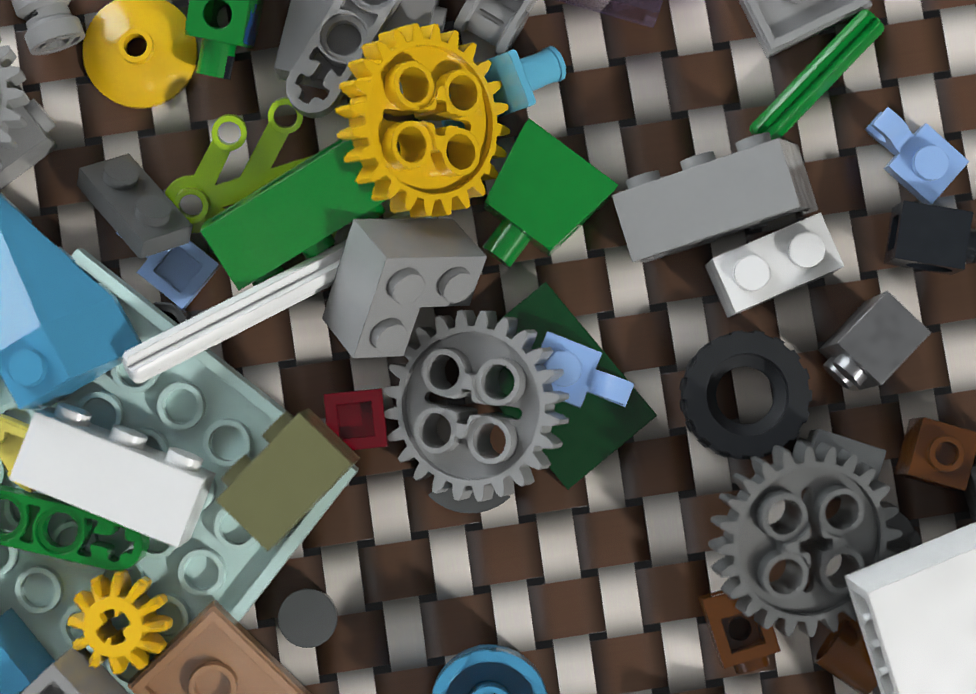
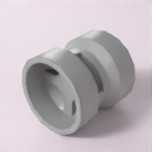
[11,0,86,56]

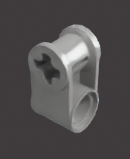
[453,0,537,55]

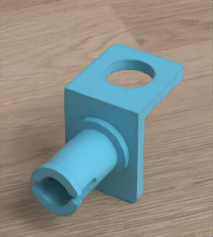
[441,46,566,129]

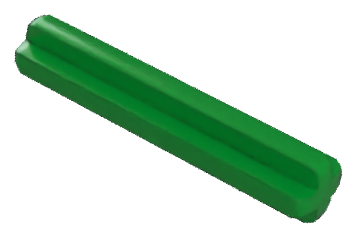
[749,9,885,140]

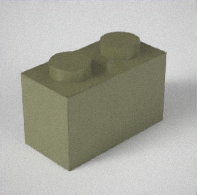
[215,408,360,551]

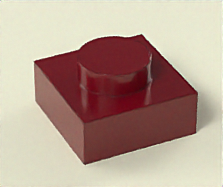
[323,388,389,450]

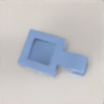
[865,107,969,205]
[116,232,221,310]
[541,331,634,408]

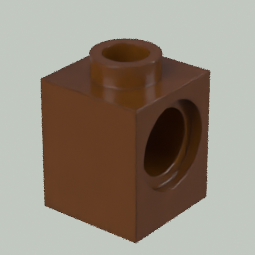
[894,417,976,491]

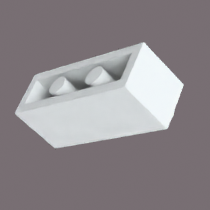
[9,402,216,548]

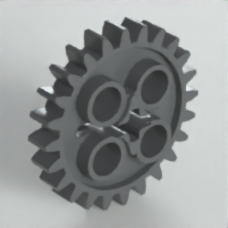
[708,441,902,637]

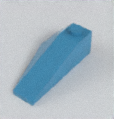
[0,193,142,410]

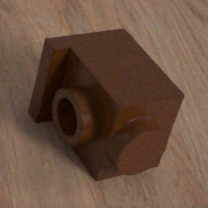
[698,590,781,674]

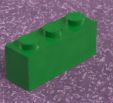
[200,139,386,291]

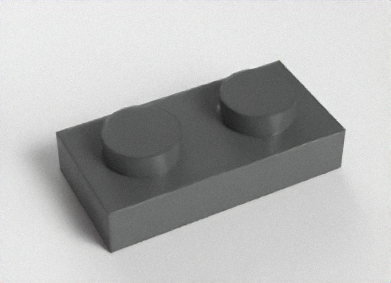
[77,154,193,259]

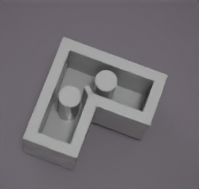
[322,219,487,358]

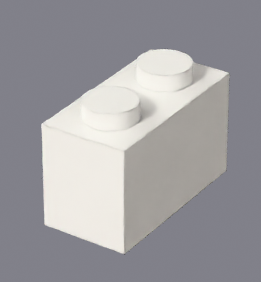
[705,212,844,318]

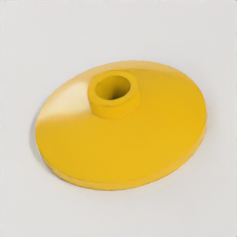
[83,0,198,109]

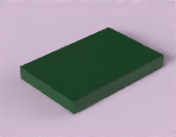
[497,282,657,490]

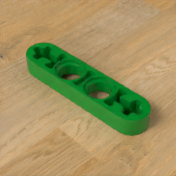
[0,484,150,571]

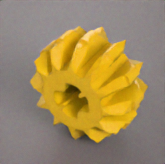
[67,570,173,674]

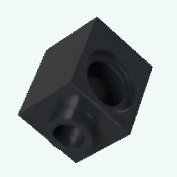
[884,200,976,275]

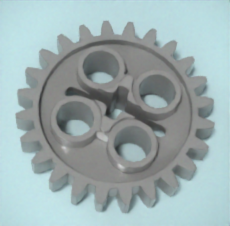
[383,310,569,502]

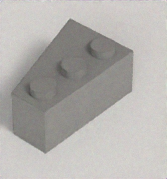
[612,132,818,262]

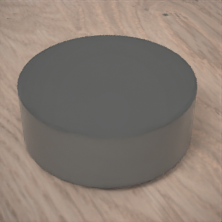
[278,588,338,648]

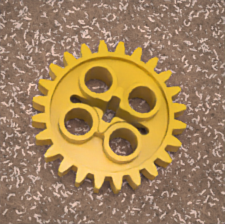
[335,23,510,218]

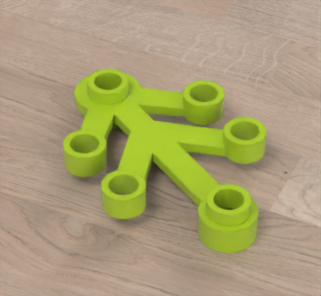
[165,97,337,237]

